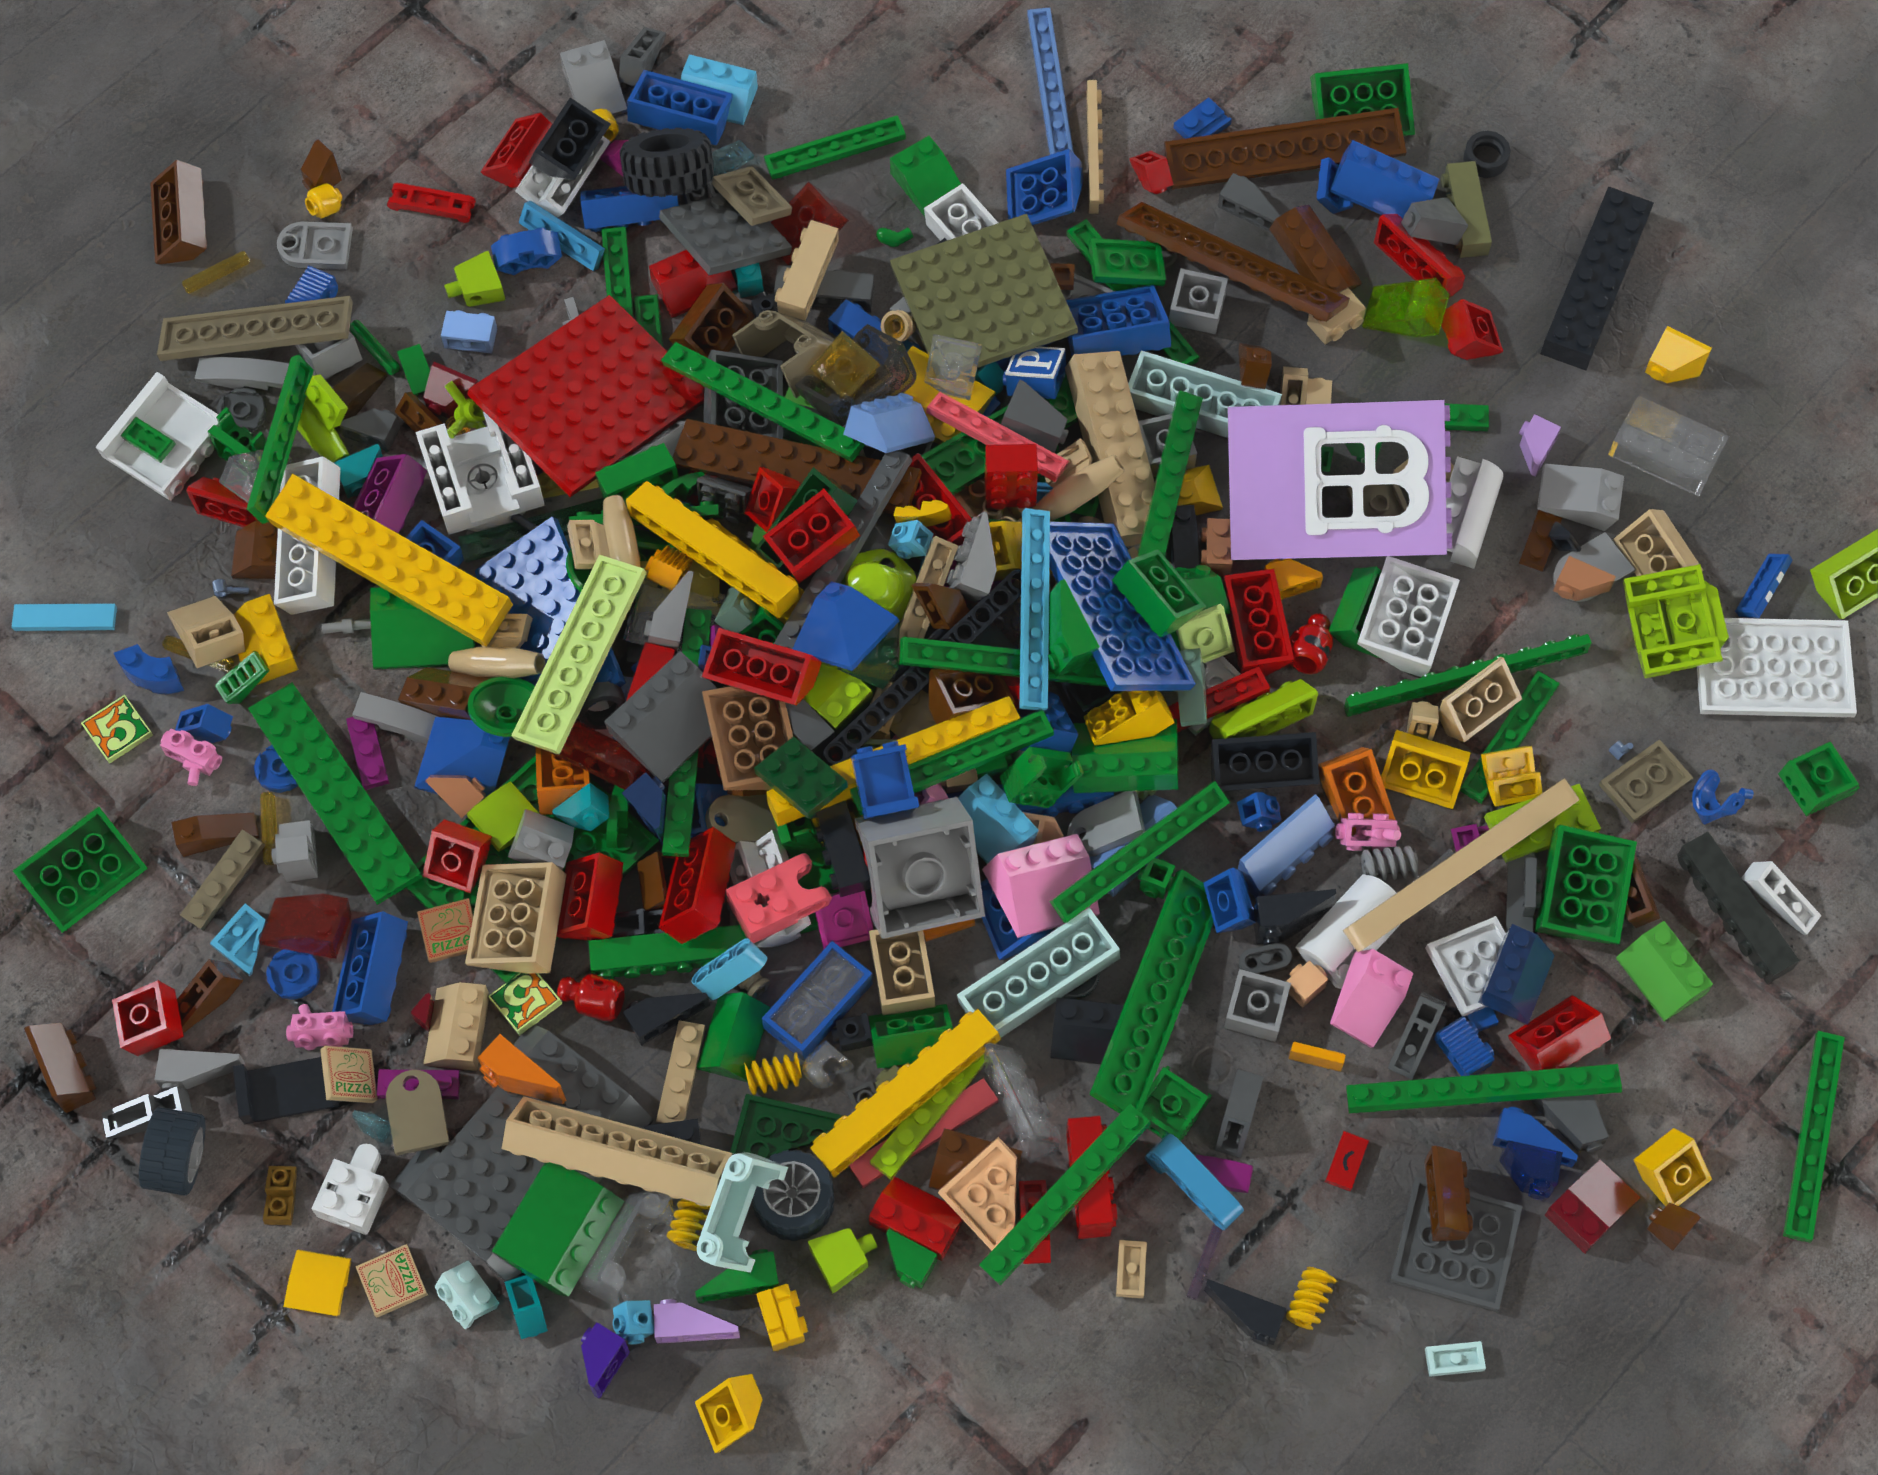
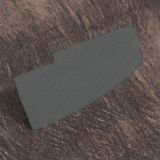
[102,1086,193,1139]

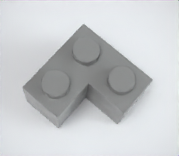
[272,820,318,882]

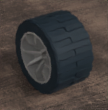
[139,1107,206,1196]
[752,1150,835,1241]

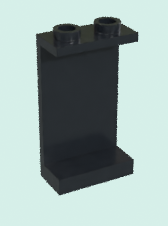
[233,1057,341,1125]

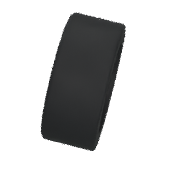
[1463,130,1511,178]
[579,682,626,730]

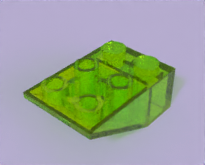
[1362,278,1450,337]

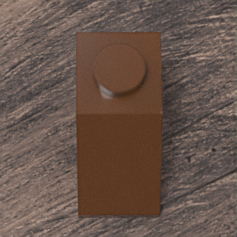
[301,140,342,191]
[912,583,969,629]
[1647,1202,1701,1251]

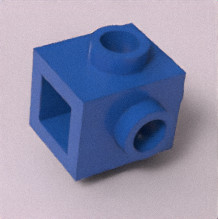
[1237,792,1281,832]

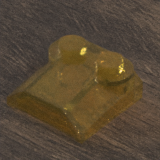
[809,331,880,401]

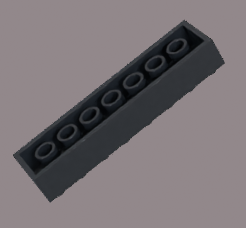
[1540,186,1654,371]

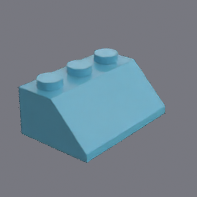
[681,54,758,125]
[958,774,1039,864]

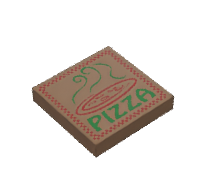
[417,898,473,963]

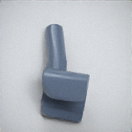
[212,579,249,598]
[1609,740,1633,760]

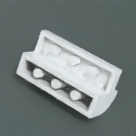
[515,136,610,218]
[1446,456,1503,569]
[730,830,811,947]
[1295,874,1400,989]

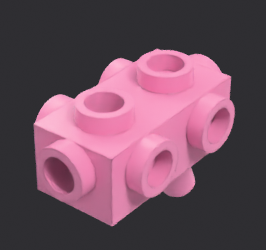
[160,729,222,786]
[1335,813,1401,851]
[286,1004,354,1050]

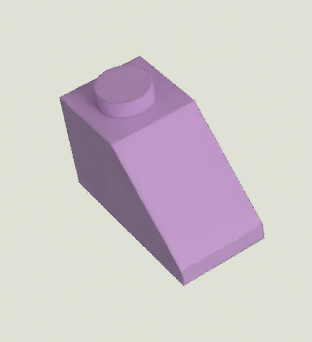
[1519,414,1561,477]

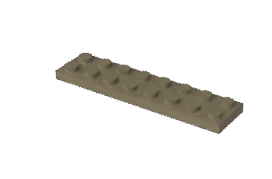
[157,296,353,361]

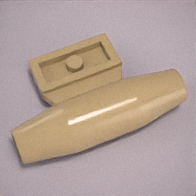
[1031,439,1125,522]
[567,495,640,589]
[448,614,545,678]

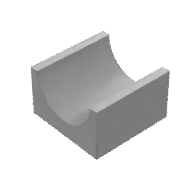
[855,797,985,939]

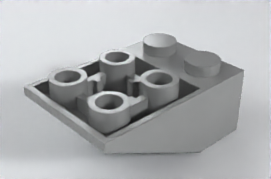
[946,511,997,603]

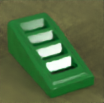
[215,651,269,704]

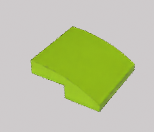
[467,781,539,852]

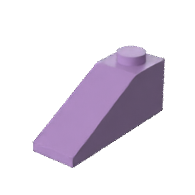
[654,1299,740,1344]

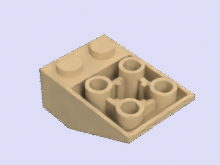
[167,596,245,668]

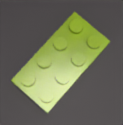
[1484,784,1601,863]

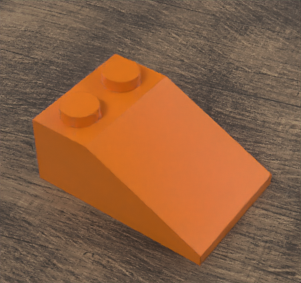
[536,737,590,815]
[1318,747,1396,836]
[478,1034,566,1104]

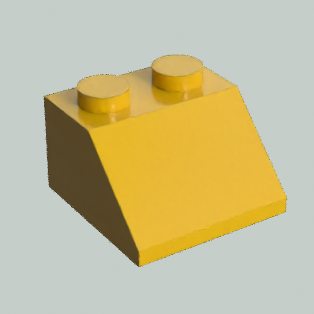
[1633,1128,1712,1206]

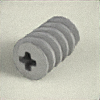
[1361,845,1418,881]

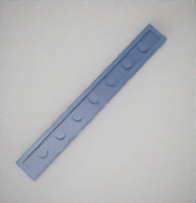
[1027,8,1074,155]

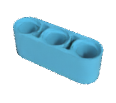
[692,938,767,1001]

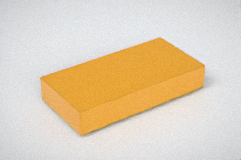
[1289,1042,1346,1072]

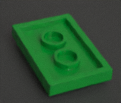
[1088,238,1166,286]

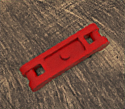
[387,183,476,223]

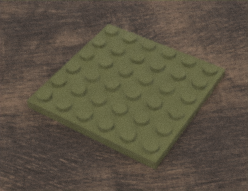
[890,214,1078,381]

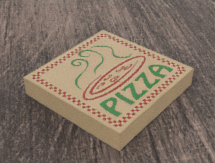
[320,1046,378,1103]
[355,1244,428,1318]

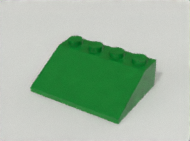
[1310,63,1415,136]
[370,587,476,669]
[1072,719,1179,793]
[12,806,148,933]
[1535,825,1637,944]
[492,1162,625,1297]

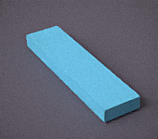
[12,604,117,631]

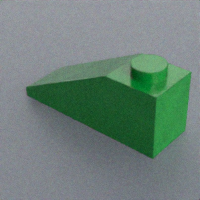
[695,1249,779,1303]

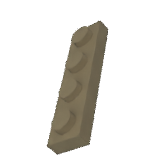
[180,830,265,931]

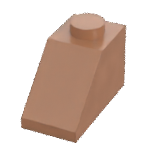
[1553,556,1616,601]
[426,775,486,818]

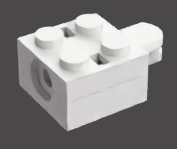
[311,1144,389,1235]

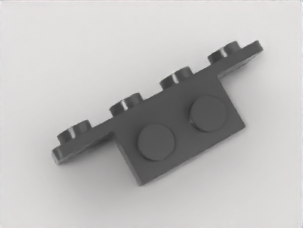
[1506,852,1541,933]

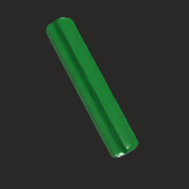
[349,320,400,376]

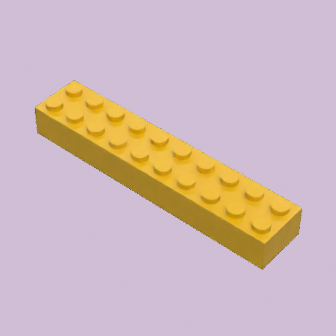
[265,473,513,647]

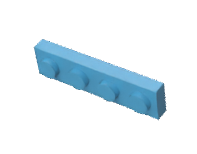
[519,201,605,271]

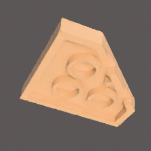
[938,1137,1017,1251]

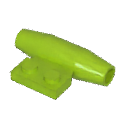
[279,374,350,463]

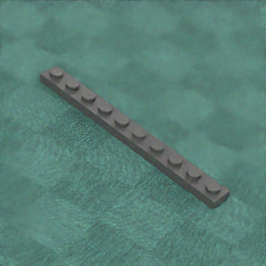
[774,451,912,649]

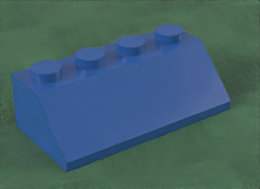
[627,70,733,146]
[1330,140,1439,219]
[581,186,679,232]
[332,911,408,1025]

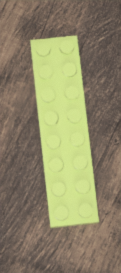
[511,555,647,755]

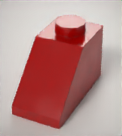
[1129,151,1174,194]

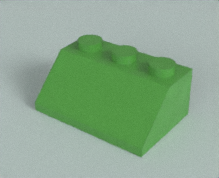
[1616,921,1713,1022]

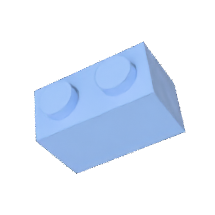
[441,310,497,354]

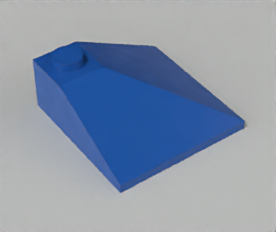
[1006,149,1083,225]
[792,581,899,671]
[414,717,510,801]

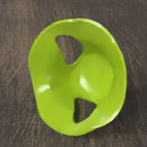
[841,549,917,623]

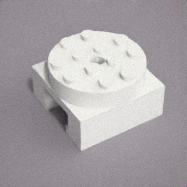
[416,412,545,535]

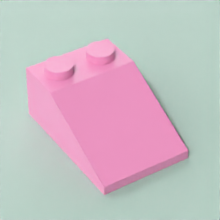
[1330,949,1413,1048]

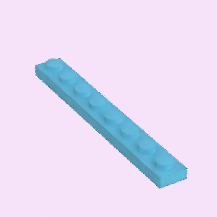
[1019,508,1050,711]

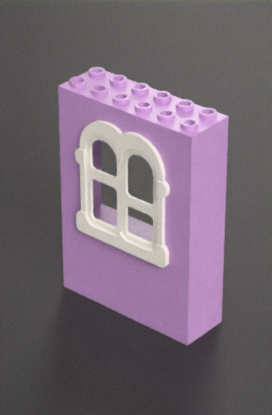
[1228,400,1452,560]

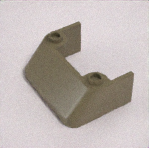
[732,310,850,398]

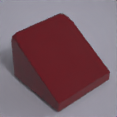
[411,993,434,1031]

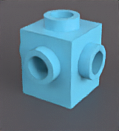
[888,520,933,559]
[613,1300,654,1345]

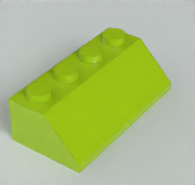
[1810,529,1878,619]
[1209,679,1318,739]

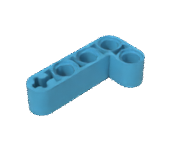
[1145,1134,1244,1230]

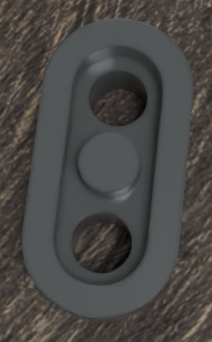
[1239,943,1292,975]

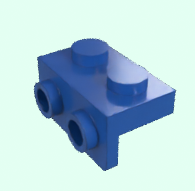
[1316,157,1353,214]

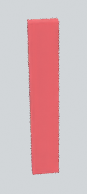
[926,392,1069,482]
[848,1078,998,1188]

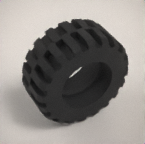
[620,128,714,197]

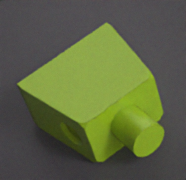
[444,251,506,307]
[808,1228,878,1294]

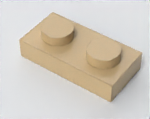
[1116,1240,1147,1298]

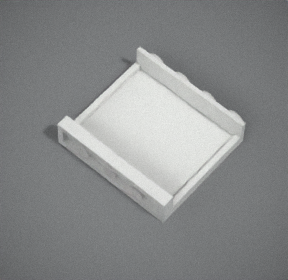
[96,372,219,501]

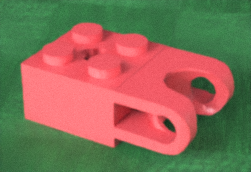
[726,853,832,943]

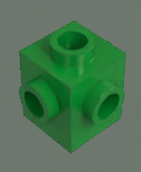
[1137,858,1175,899]

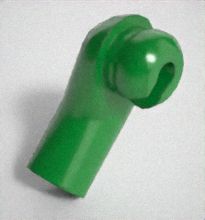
[876,227,913,247]

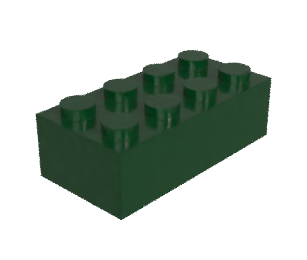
[754,467,858,584]

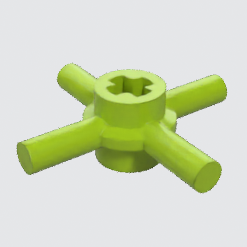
[445,381,486,438]

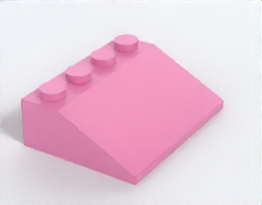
[982,834,1100,938]

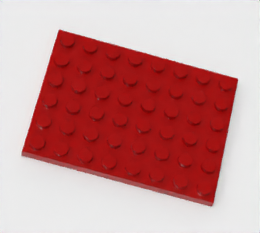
[467,295,704,497]

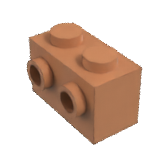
[1201,518,1232,577]

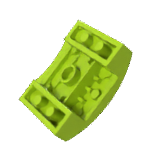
[1623,564,1729,678]

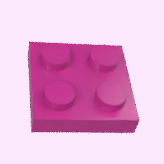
[815,891,873,950]

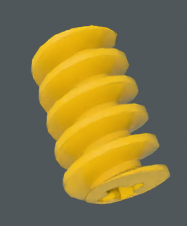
[744,1052,802,1095]
[667,1199,711,1251]
[1286,1267,1337,1330]

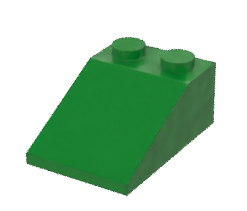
[890,135,961,217]
[1048,579,1100,677]

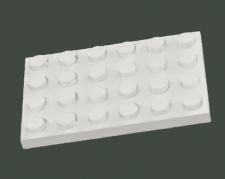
[1697,618,1857,717]

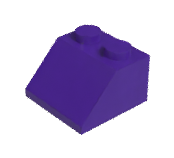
[581,1322,630,1399]

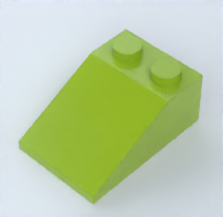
[803,662,874,733]

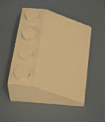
[465,862,567,974]

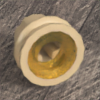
[881,310,916,342]

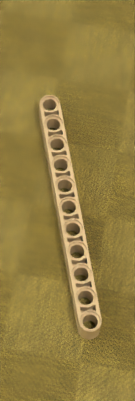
[1343,778,1580,952]

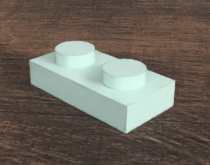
[1425,1341,1486,1377]

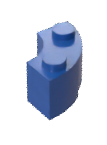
[491,228,562,275]
[114,644,184,694]

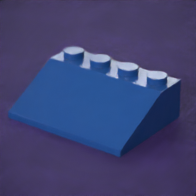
[1066,285,1171,357]

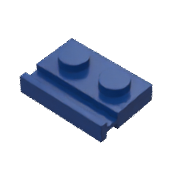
[1173,98,1232,139]

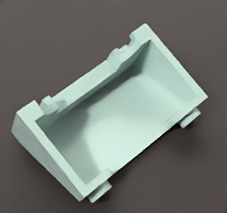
[697,1152,788,1273]

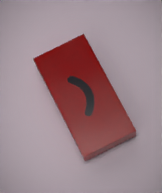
[1325,1131,1369,1192]

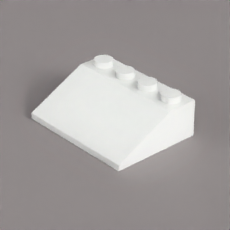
[1357,556,1460,677]

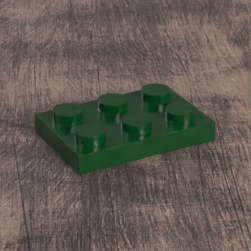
[754,736,848,819]

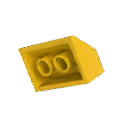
[233,594,298,685]
[1381,730,1471,809]

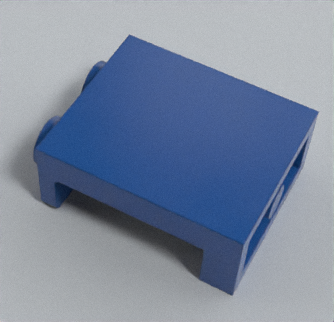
[851,741,919,819]

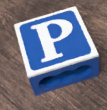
[1003,346,1066,399]

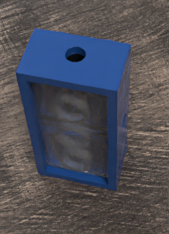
[762,941,873,1061]

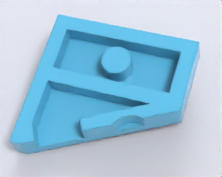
[210,904,266,977]

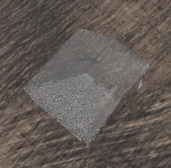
[924,334,982,400]

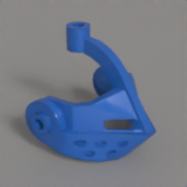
[1692,769,1754,825]

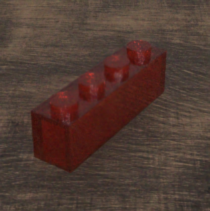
[546,721,650,790]

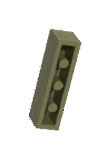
[1441,161,1492,258]

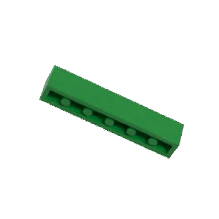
[589,925,747,979]

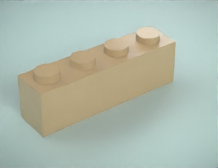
[775,220,839,321]

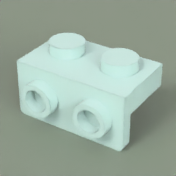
[435,1260,499,1329]

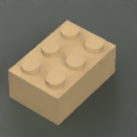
[869,930,935,1015]

